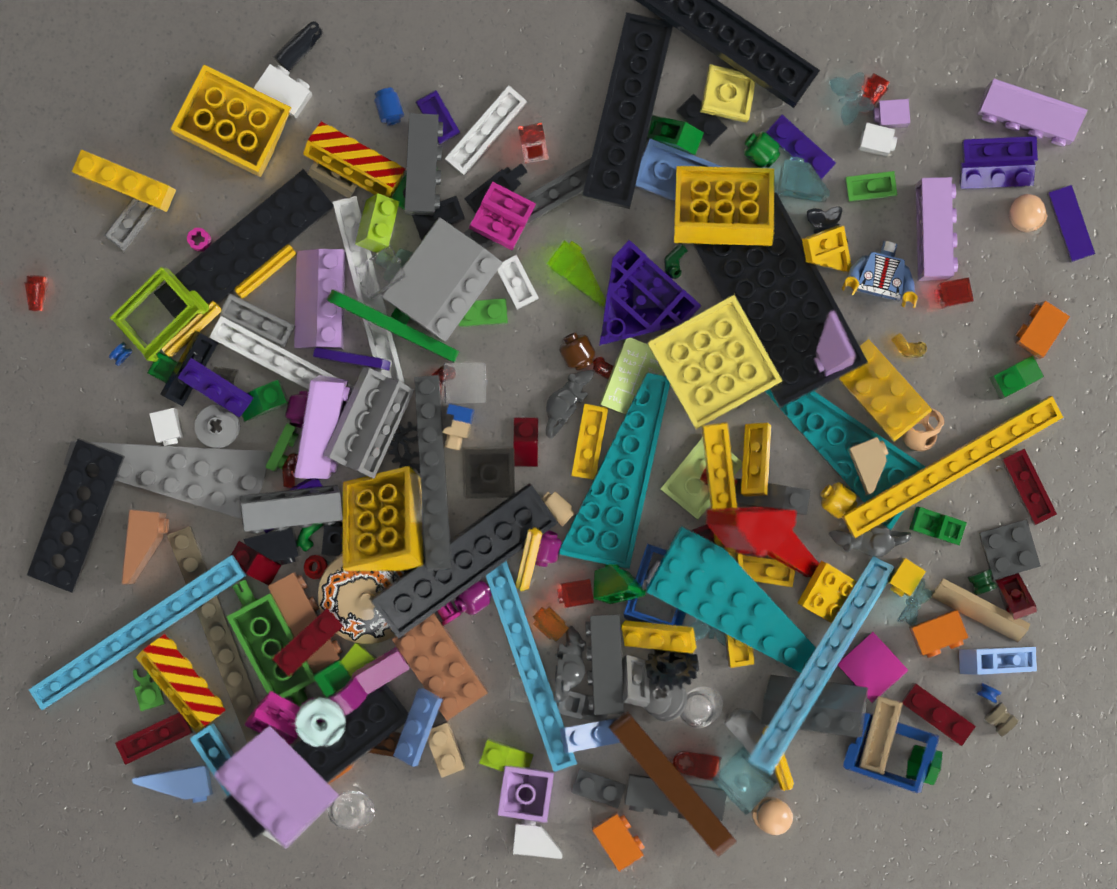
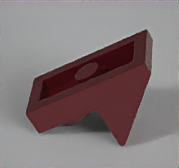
[513,418,538,467]
[230,541,282,586]
[996,573,1037,620]

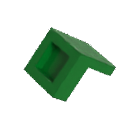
[313,660,351,698]
[906,745,943,785]

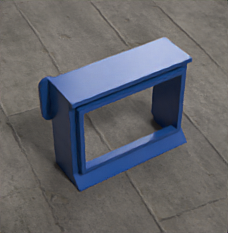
[624,544,686,626]
[843,712,939,793]

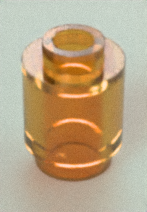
[533,606,569,642]

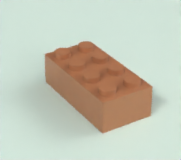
[392,613,488,721]

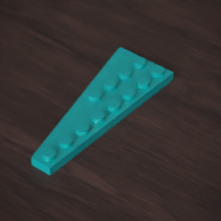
[559,372,670,569]
[764,389,925,530]

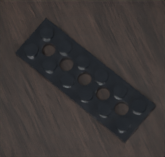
[27,438,125,593]

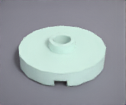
[296,698,345,747]

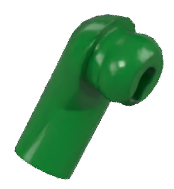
[296,523,324,552]

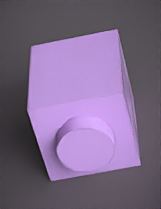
[873,99,910,128]

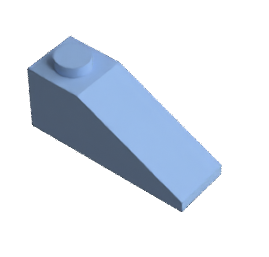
[959,647,1037,675]
[132,765,213,803]

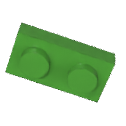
[845,171,897,202]
[459,298,508,327]
[266,423,299,472]

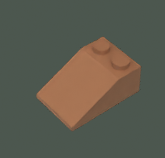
[122,510,170,584]

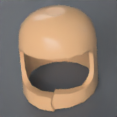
[1009,194,1048,232]
[902,408,944,451]
[751,796,793,835]

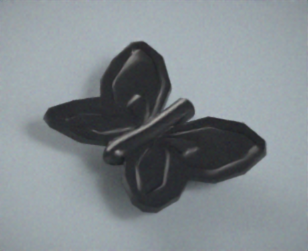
[807,206,848,243]

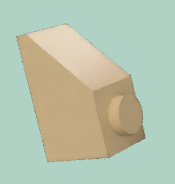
[848,437,888,494]

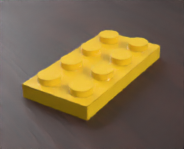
[838,339,932,442]

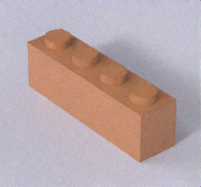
[268,572,343,673]

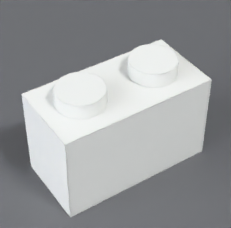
[254,64,312,119]

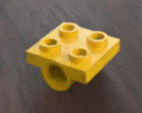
[797,560,857,623]

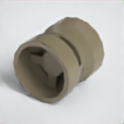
[984,702,1019,737]

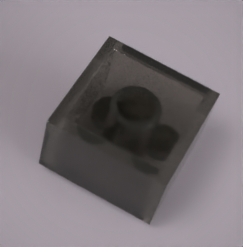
[462,446,515,499]

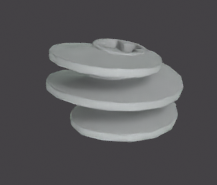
[195,404,240,448]
[644,679,687,722]

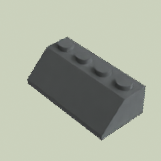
[761,675,868,737]

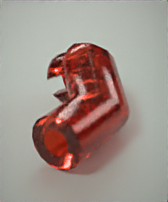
[282,452,299,488]

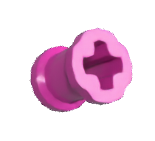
[187,228,212,252]
[437,601,461,626]

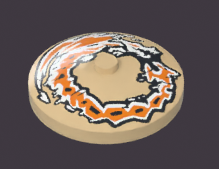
[318,553,409,644]

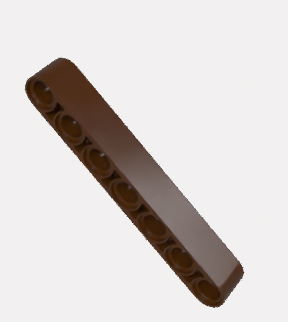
[608,711,737,858]

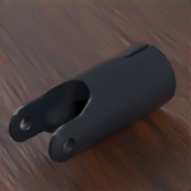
[273,21,323,71]

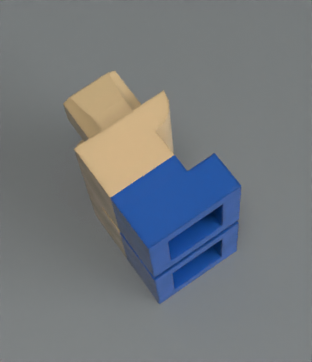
[442,404,475,450]

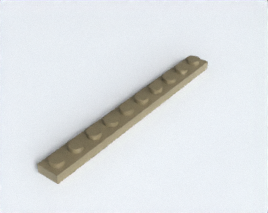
[167,526,260,744]

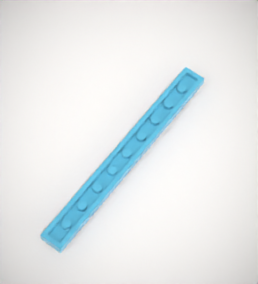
[29,555,246,710]
[748,556,895,775]
[486,561,577,772]

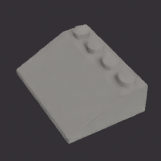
[381,217,503,342]

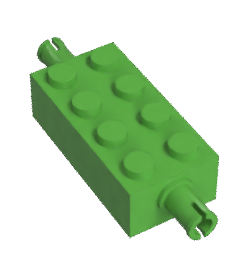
[227,579,316,707]

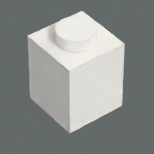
[858,123,897,157]
[150,408,183,446]

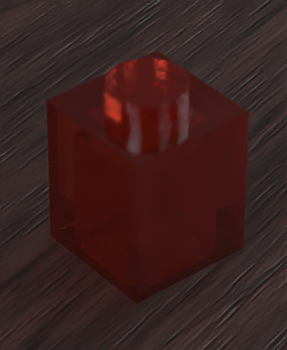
[518,123,549,164]
[934,277,974,309]
[557,579,594,608]

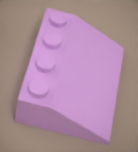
[214,726,339,849]

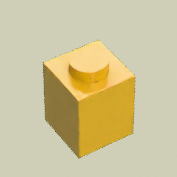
[888,558,926,597]

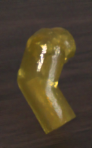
[891,332,927,358]

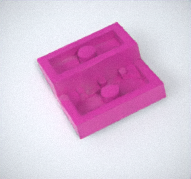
[469,182,536,251]
[837,632,908,703]
[244,691,301,745]

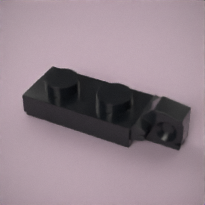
[464,163,527,214]

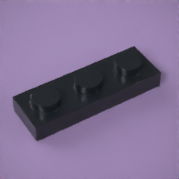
[160,331,218,407]

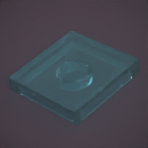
[712,746,777,815]

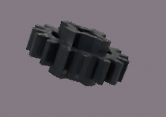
[388,421,420,474]
[645,649,699,690]

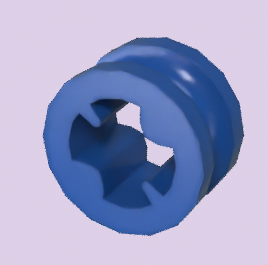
[109,342,133,366]
[976,683,1002,704]

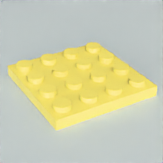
[648,295,782,429]

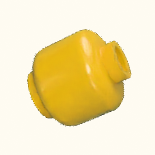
[820,482,858,518]

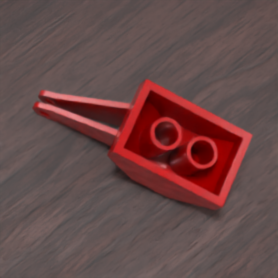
[706,506,819,578]

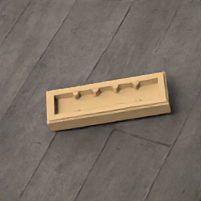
[859,696,903,774]

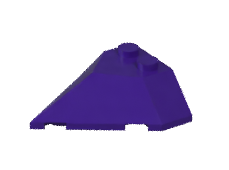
[599,240,702,345]

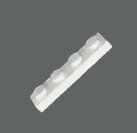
[445,86,527,176]

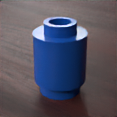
[374,87,404,126]

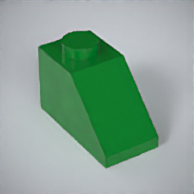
[647,115,704,155]
[989,355,1044,399]
[242,380,289,422]
[593,564,646,604]

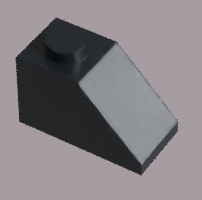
[244,527,301,565]

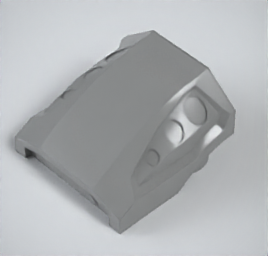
[724,708,765,754]

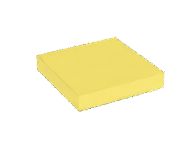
[700,64,755,123]

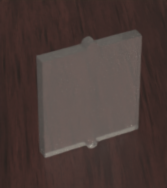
[355,245,406,300]
[442,363,488,404]

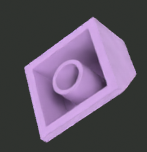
[498,766,554,823]

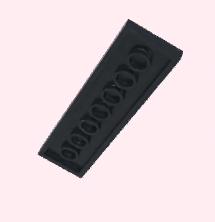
[635,0,820,108]
[582,12,673,209]
[154,169,334,318]
[369,483,558,639]
[224,684,409,840]

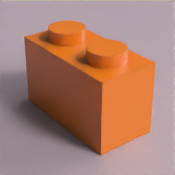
[1015,301,1070,359]
[909,610,969,658]
[592,812,645,872]

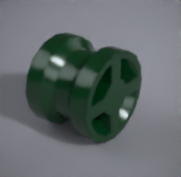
[968,569,997,595]

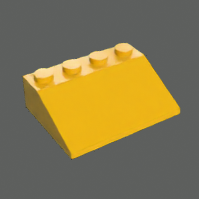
[171,65,292,177]
[674,166,774,246]
[343,466,423,571]

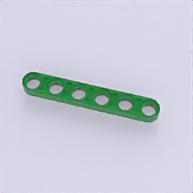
[327,289,460,363]

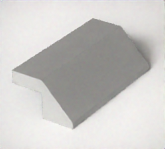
[323,366,414,479]

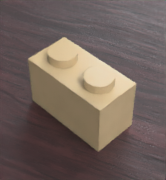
[427,721,466,778]

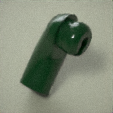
[664,243,688,279]

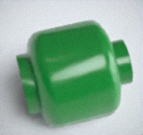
[744,131,780,168]

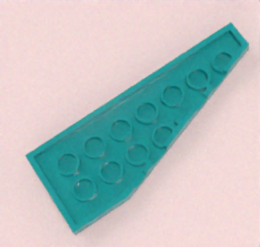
[645,526,816,673]

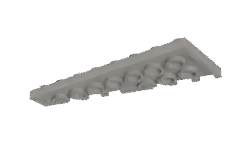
[64,441,272,519]

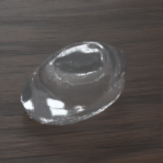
[680,686,723,729]
[327,790,375,829]

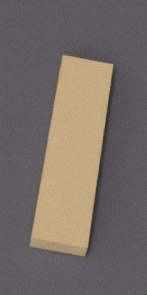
[932,578,1030,642]

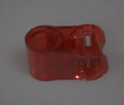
[673,751,722,781]

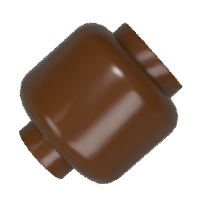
[559,332,595,370]

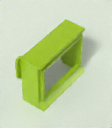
[110,267,209,362]

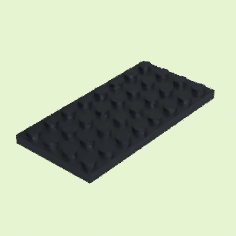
[692,192,868,408]

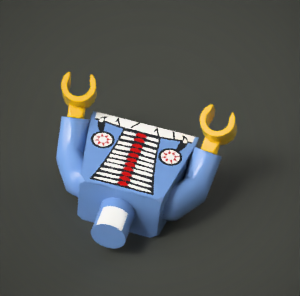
[841,241,918,308]

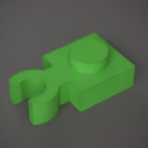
[133,669,166,711]

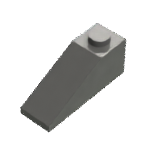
[735,478,811,515]

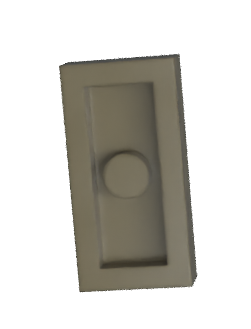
[307,162,359,199]

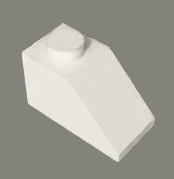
[513,819,562,859]

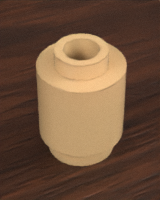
[542,491,575,527]

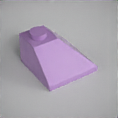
[814,311,855,376]

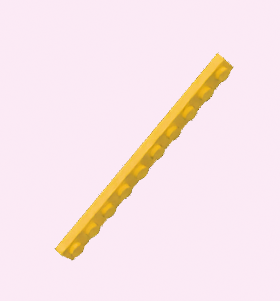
[842,396,1064,538]
[702,422,754,668]

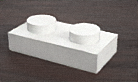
[497,255,539,310]

